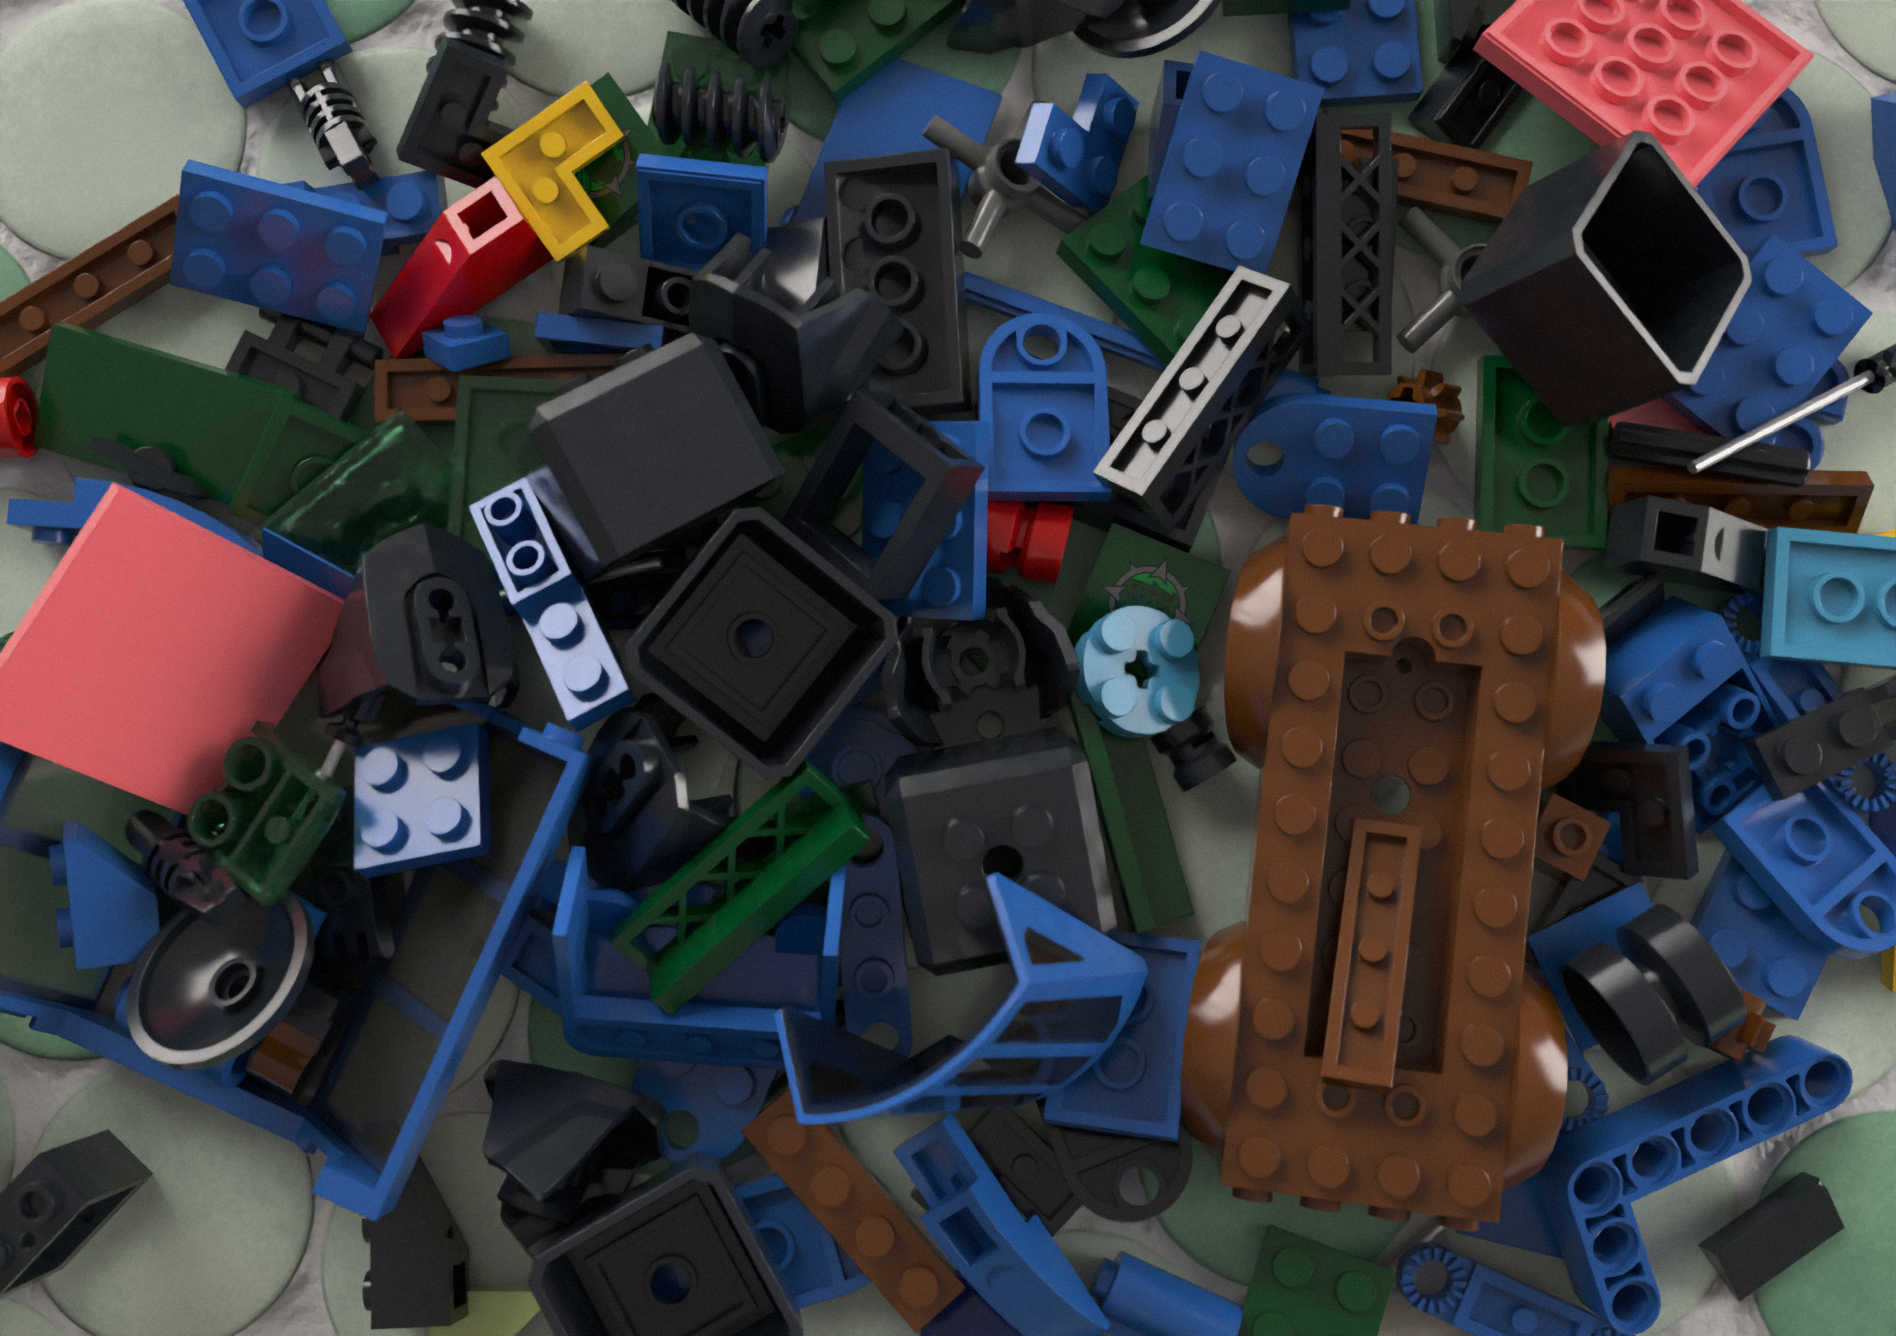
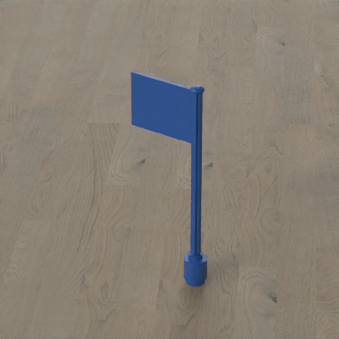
[779,58,1331,403]

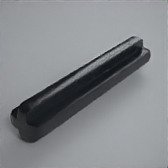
[1609,421,1811,488]

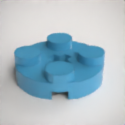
[1074,606,1200,738]

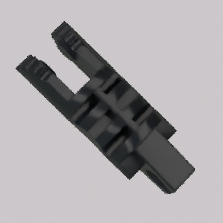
[287,58,380,191]
[124,809,248,928]

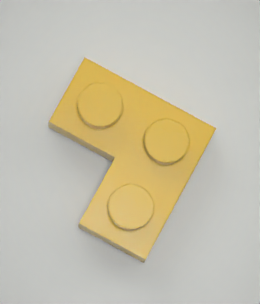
[481,81,626,264]

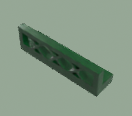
[1067,671,1194,934]
[608,758,871,1015]

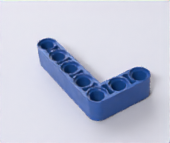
[1536,1035,1853,1335]

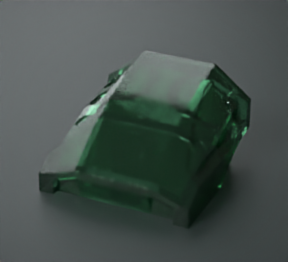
[185,720,347,906]

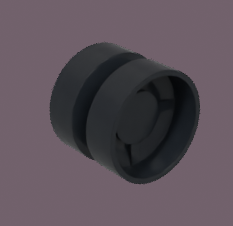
[1559,903,1747,1086]

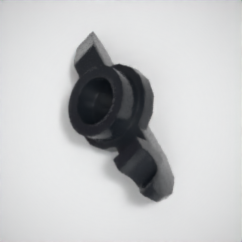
[86,436,210,500]

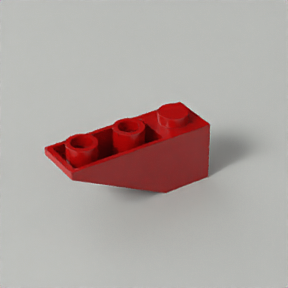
[370,176,554,359]

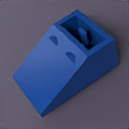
[1599,595,1780,835]

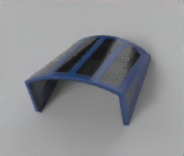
[774,872,1148,1124]

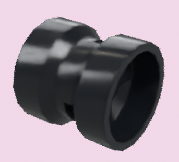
[1150,705,1237,793]

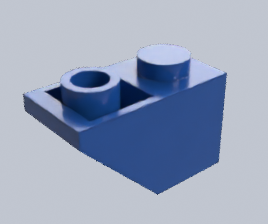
[49,821,160,970]

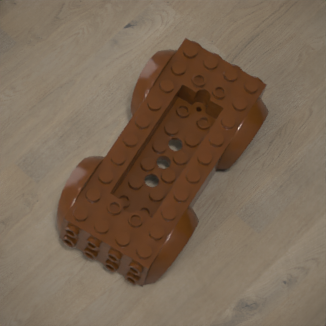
[1181,504,1606,1231]

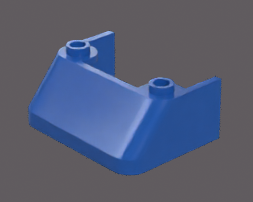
[552,846,846,1071]

